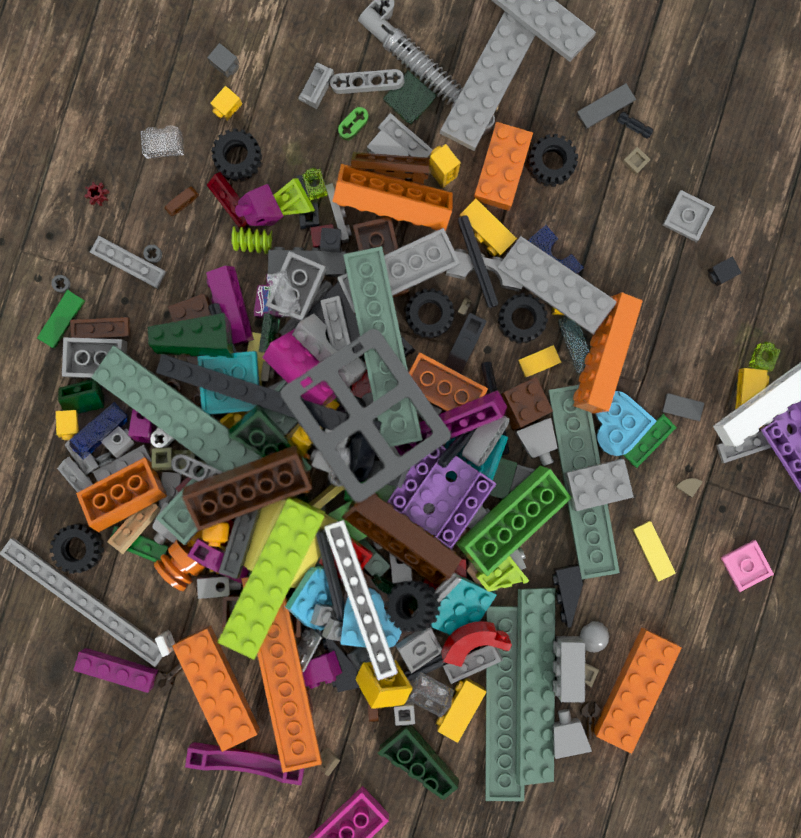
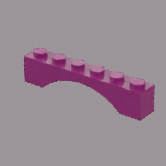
[185,742,305,785]

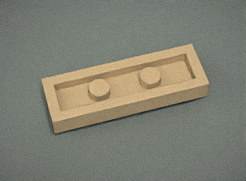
[107,503,161,554]

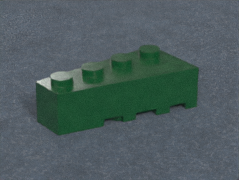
[148,313,234,358]
[228,405,312,471]
[377,724,459,800]

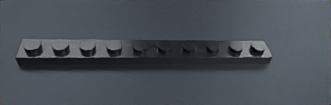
[156,354,348,430]

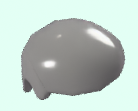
[579,621,609,653]

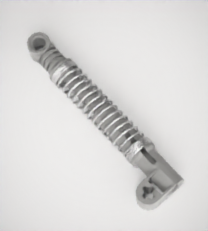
[358,0,495,135]

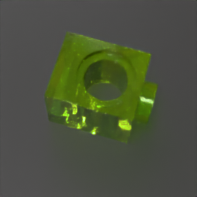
[302,168,328,200]
[749,342,780,373]

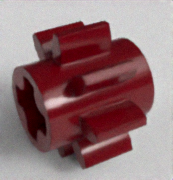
[84,182,110,206]

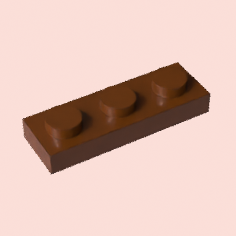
[70,317,130,339]

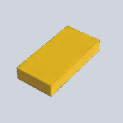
[518,345,561,378]

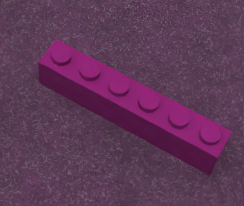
[395,390,507,456]

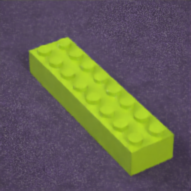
[218,496,325,659]

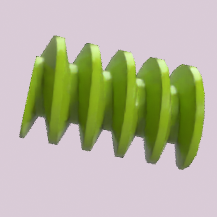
[231,226,273,254]

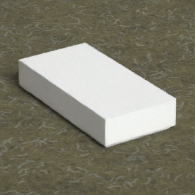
[155,630,175,657]

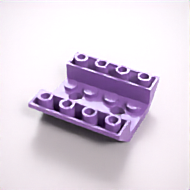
[761,401,801,492]
[387,446,496,549]

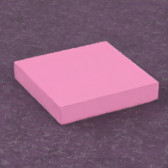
[720,540,774,592]

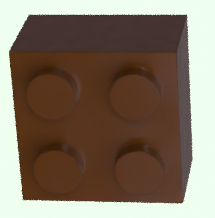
[500,377,553,430]

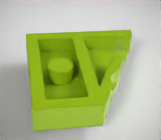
[273,179,315,215]
[475,556,529,592]

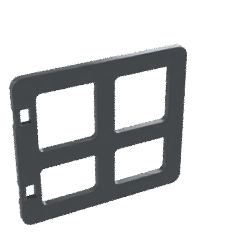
[280,329,451,502]

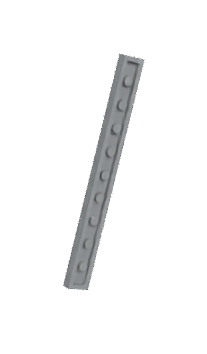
[0,538,162,667]

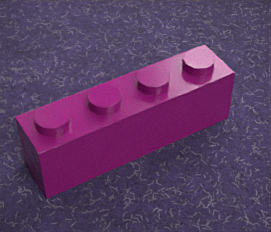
[206,265,254,346]
[73,648,158,693]

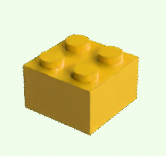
[355,660,413,709]

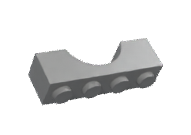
[446,249,522,292]
[292,313,367,388]

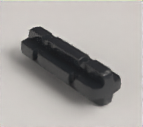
[617,112,653,139]

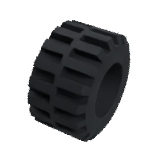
[211,128,262,182]
[528,134,578,187]
[406,288,454,339]
[498,293,548,344]
[50,523,104,574]
[385,581,441,632]

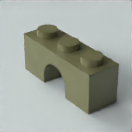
[152,448,206,472]

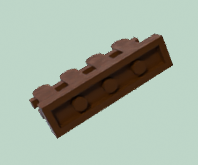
[351,152,430,185]

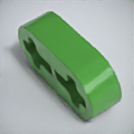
[338,107,369,140]

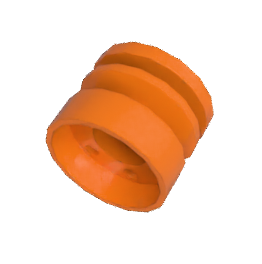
[154,540,206,591]

